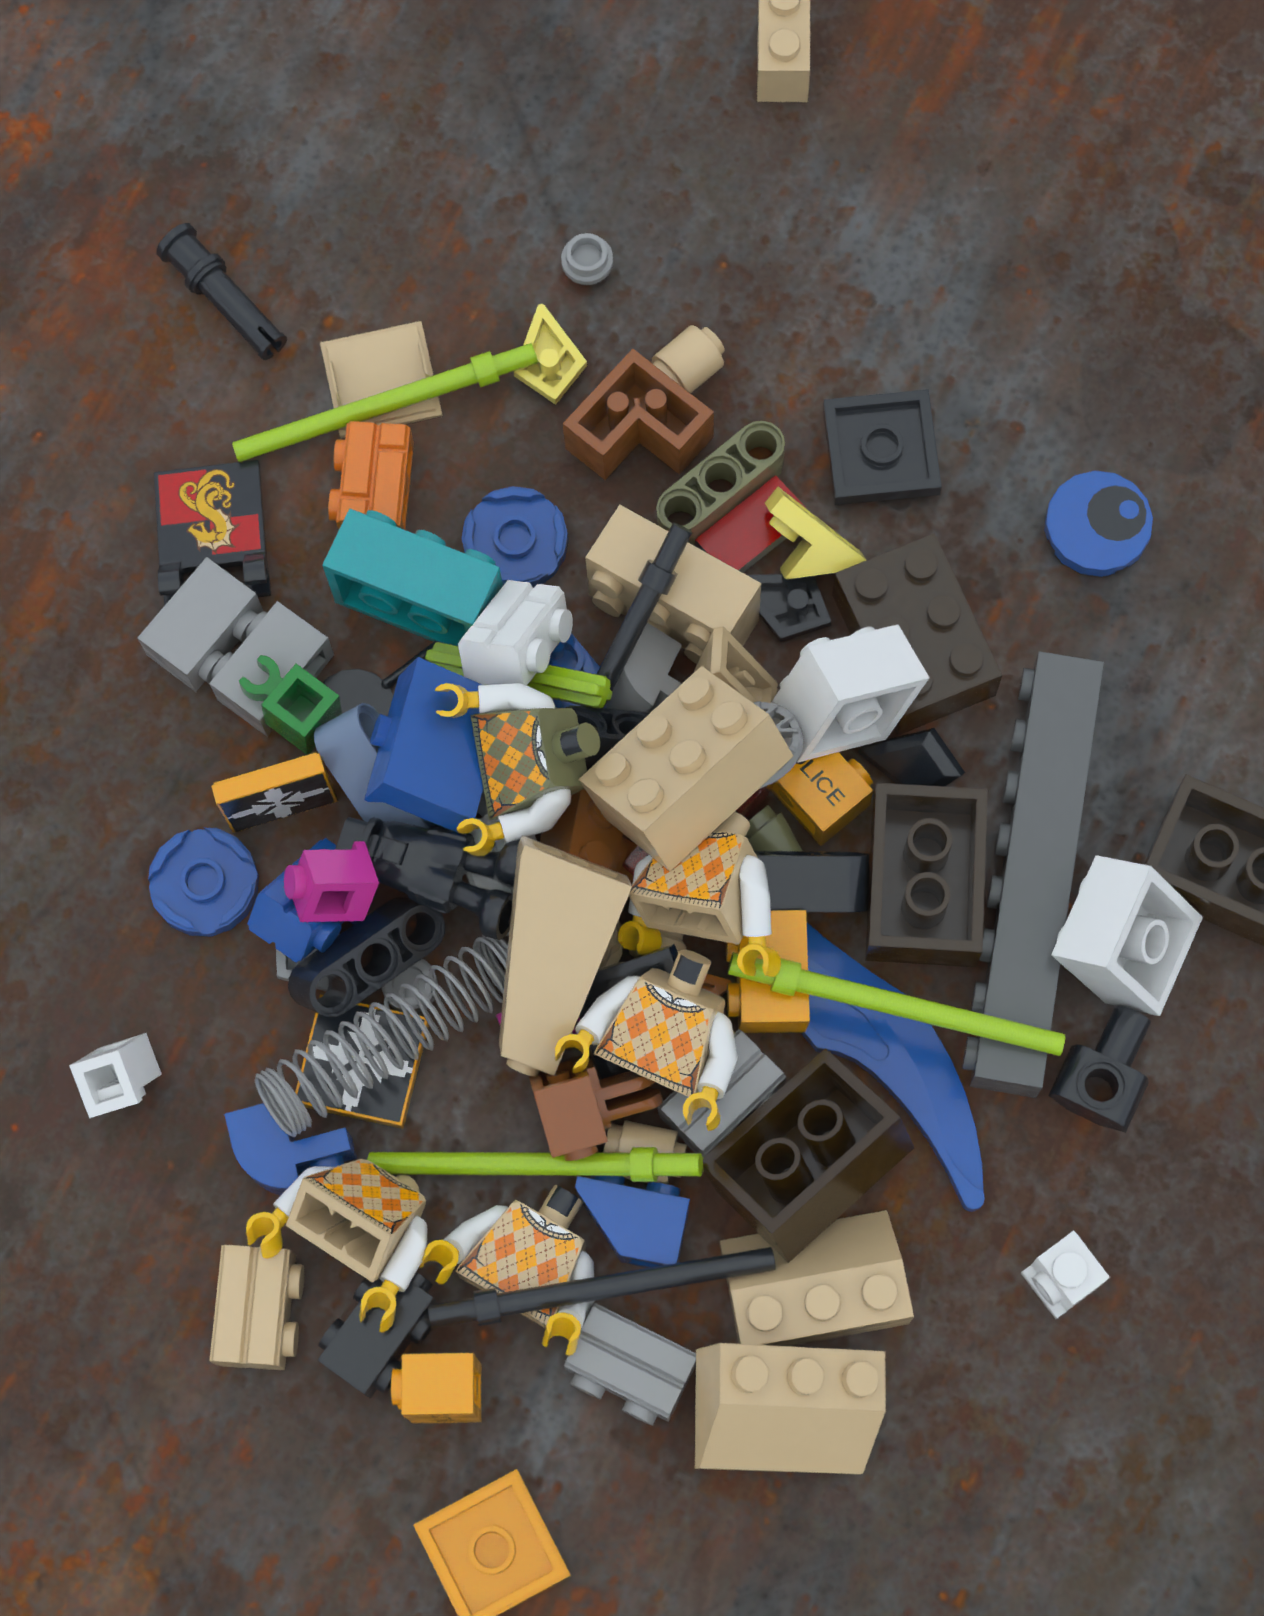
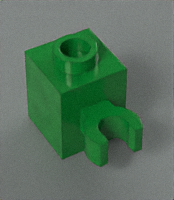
[239,655,342,755]

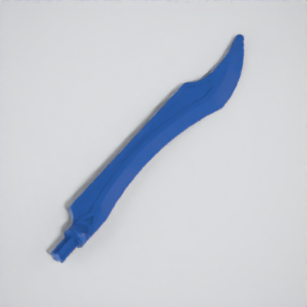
[549,633,985,1212]

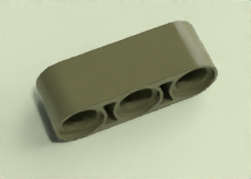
[656,421,785,546]

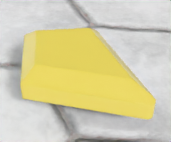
[513,304,587,405]

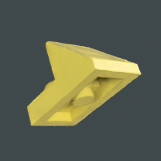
[765,487,866,579]

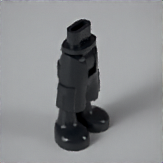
[335,817,520,940]

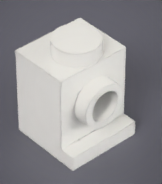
[69,1033,162,1118]
[1021,1231,1110,1319]

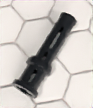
[156,223,287,360]

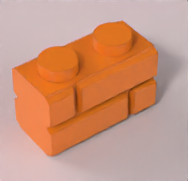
[328,421,414,530]

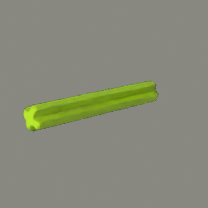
[425,642,613,709]

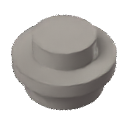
[561,233,613,285]

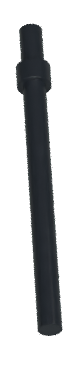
[580,523,693,708]
[428,1247,776,1329]

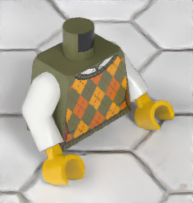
[435,683,600,856]

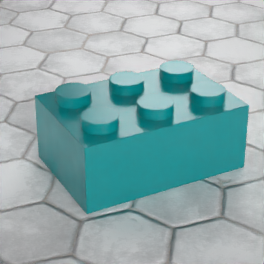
[322,508,503,646]

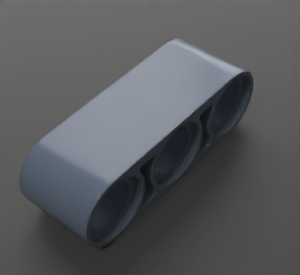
[314,703,440,828]

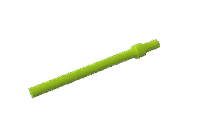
[232,343,538,462]
[728,952,1065,1056]
[367,1147,703,1182]

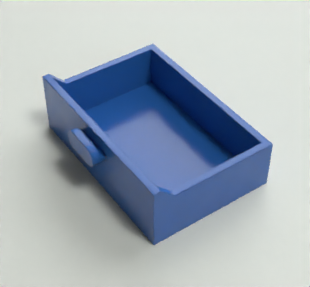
[364,657,483,832]

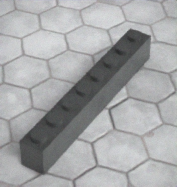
[962,651,1104,1098]

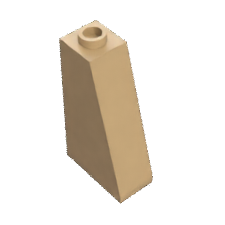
[499,835,632,1077]

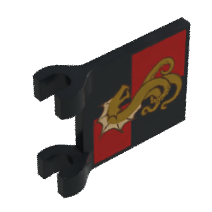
[154,460,271,606]

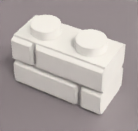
[458,580,573,685]

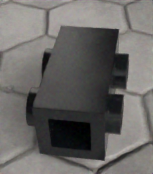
[318,1272,438,1399]

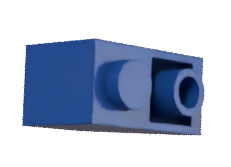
[575,1176,690,1268]

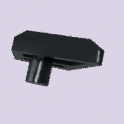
[747,574,831,642]
[859,728,965,787]

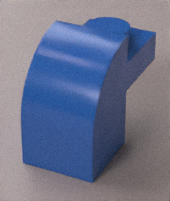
[224,1103,357,1195]

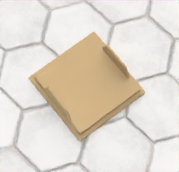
[320,321,443,438]

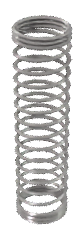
[255,935,508,1137]

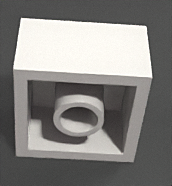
[771,624,929,763]
[1051,855,1203,1016]

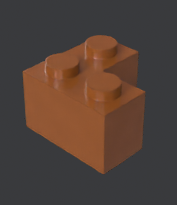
[563,348,714,480]

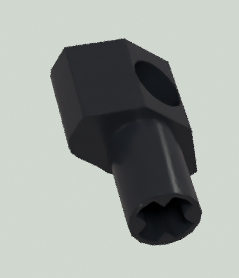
[1048,1005,1151,1133]

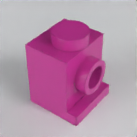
[284,841,379,922]

